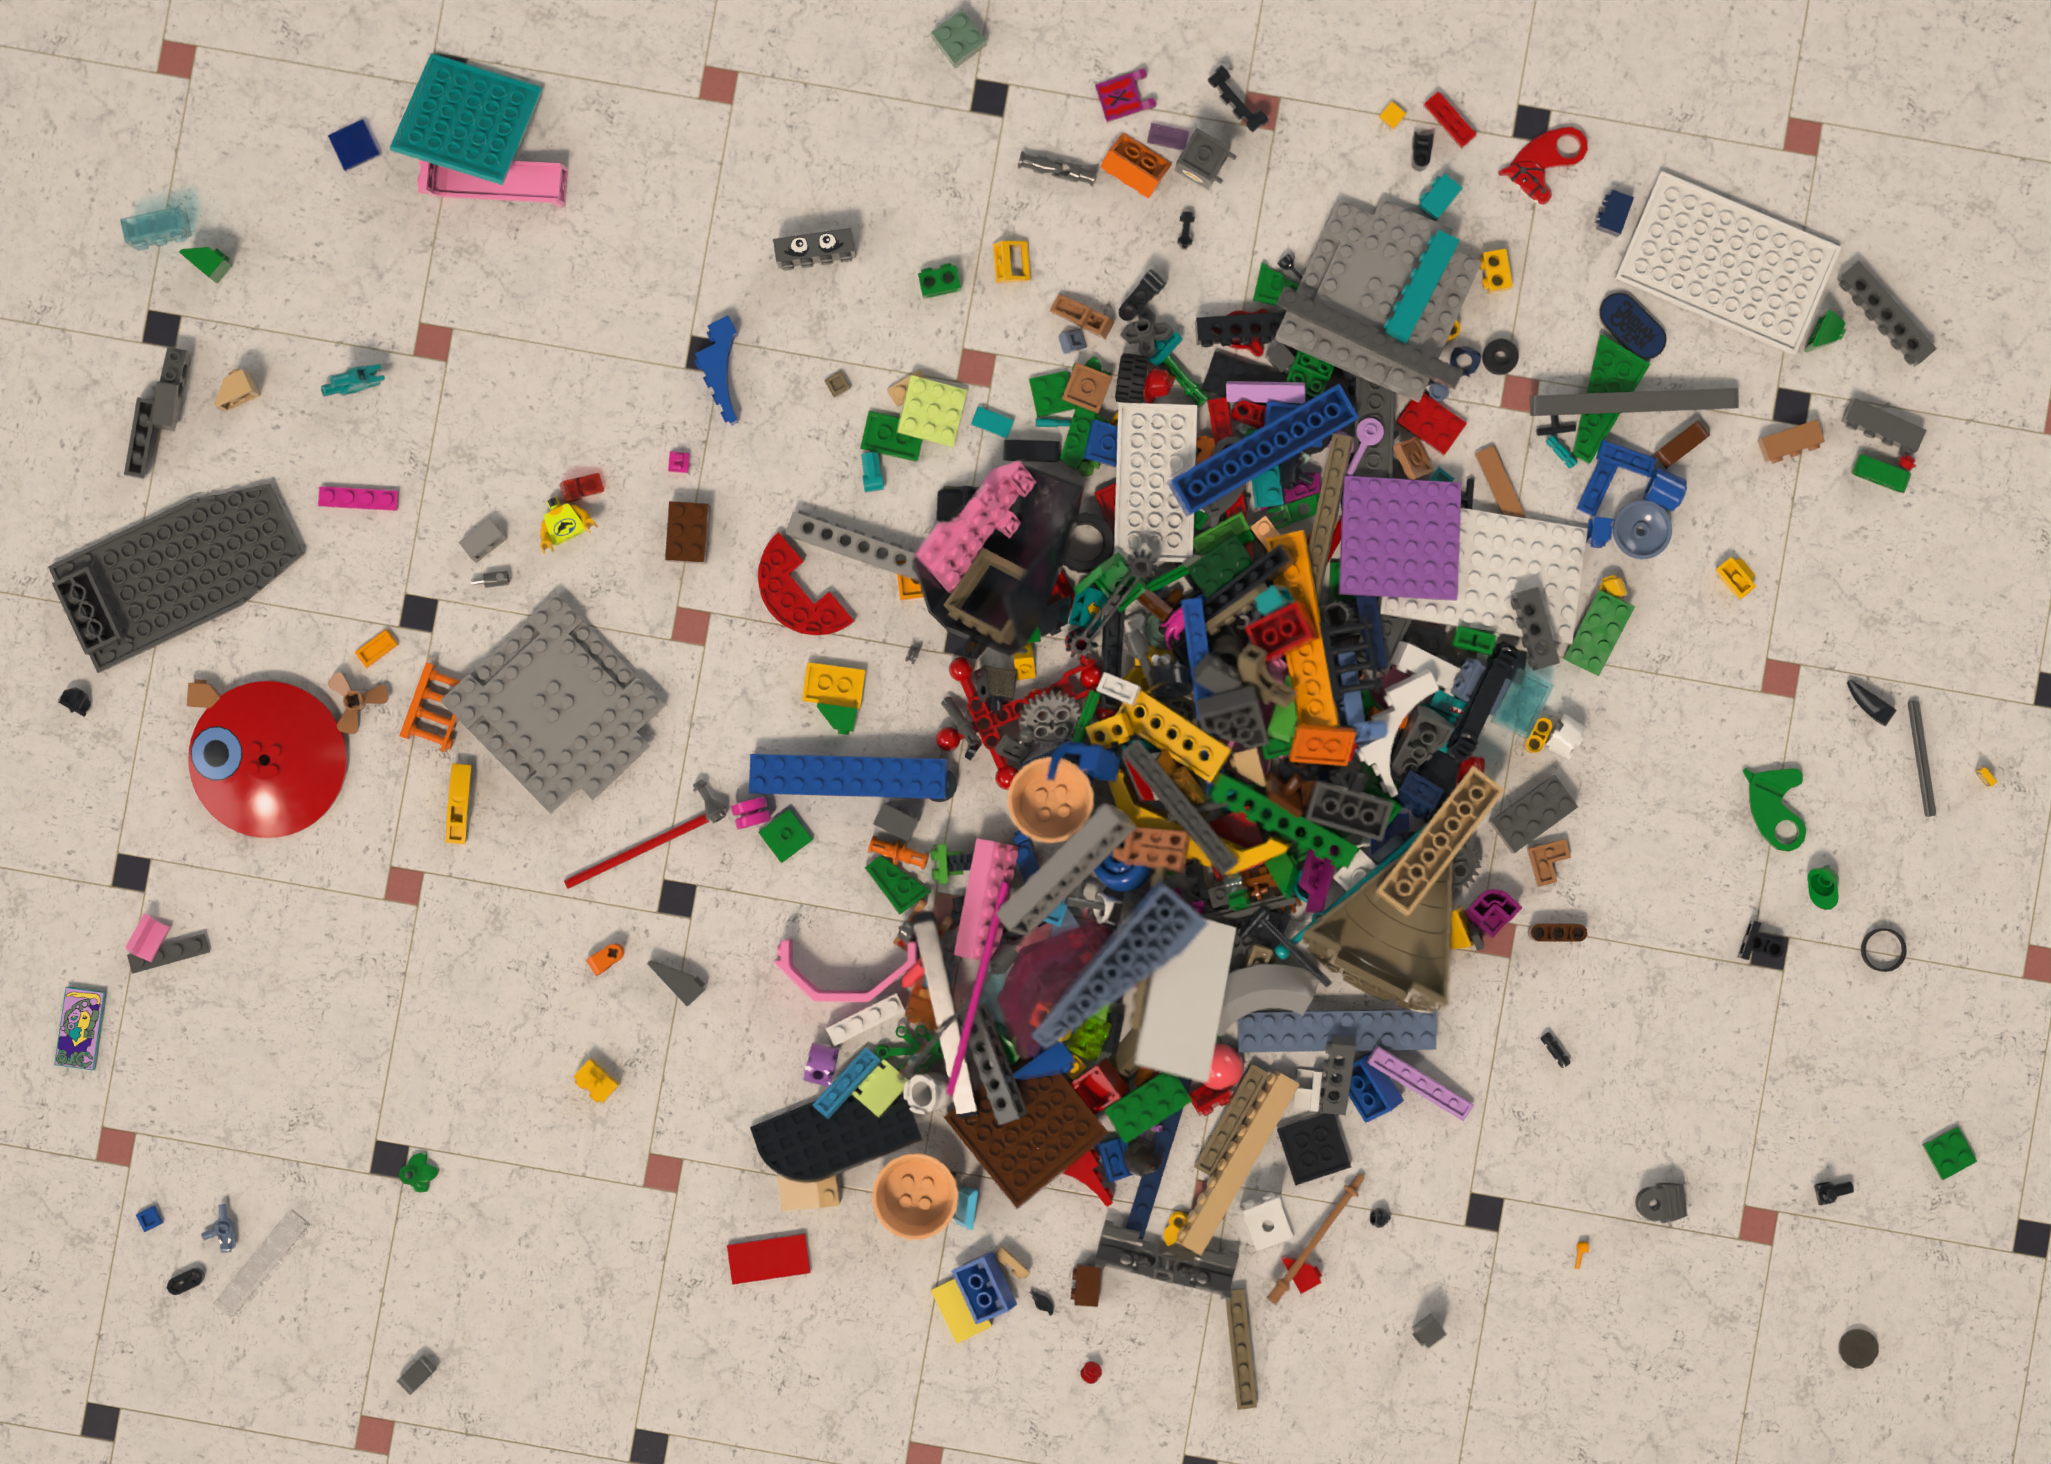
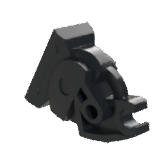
[1240,902,1291,951]

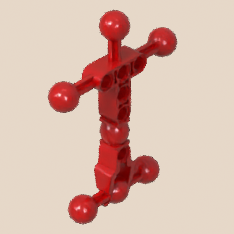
[936,629,1118,790]

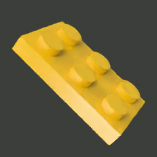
[802,662,866,709]

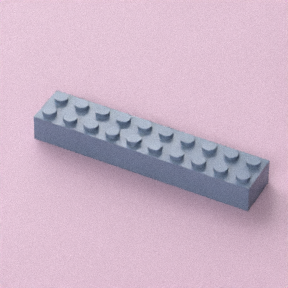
[1237,1009,1436,1053]

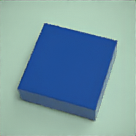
[136,1205,163,1232]

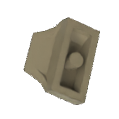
[1242,943,1277,969]

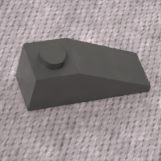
[647,960,706,1007]

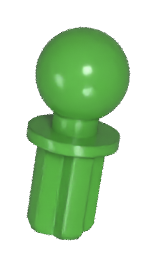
[1078,460,1101,477]

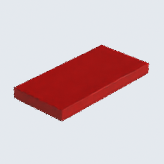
[727,1233,811,1285]

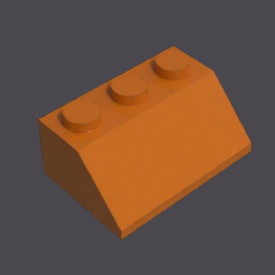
[1100,133,1172,198]

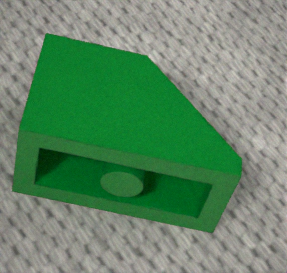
[817,703,857,735]
[1265,852,1299,900]

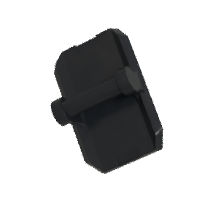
[937,486,979,522]

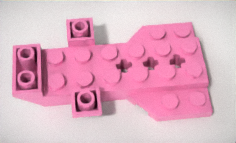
[915,461,1036,594]

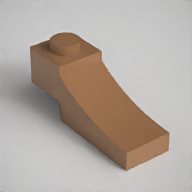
[1050,294,1115,340]

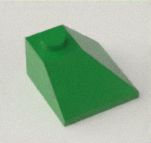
[1804,310,1846,353]

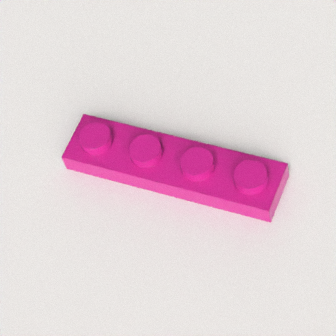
[318,486,399,511]

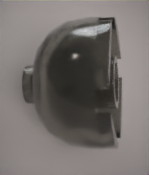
[1122,1136,1163,1177]

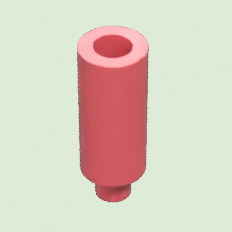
[901,958,925,988]

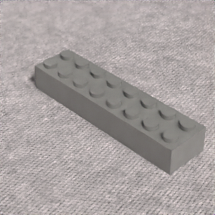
[996,804,1137,936]

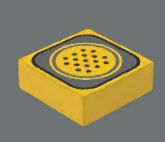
[1975,767,1997,787]

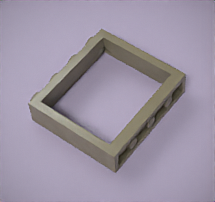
[943,548,1026,645]

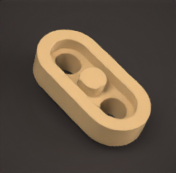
[996,1246,1031,1279]

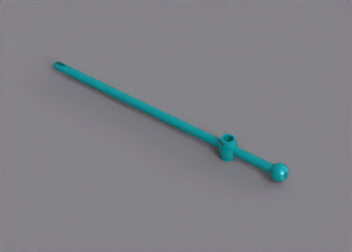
[1275,821,1430,959]

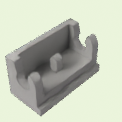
[459,518,507,563]

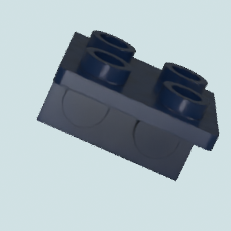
[1392,770,1444,818]

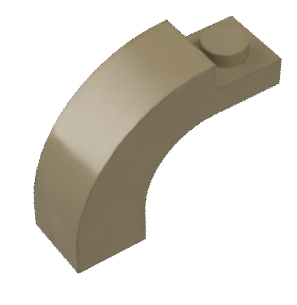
[1238,644,1297,708]

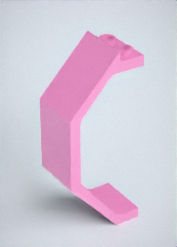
[773,939,918,1002]

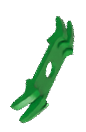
[1268,493,1320,530]

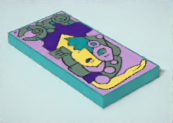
[54,987,106,1070]

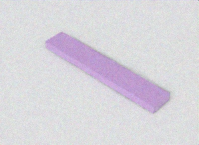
[1366,1045,1474,1121]

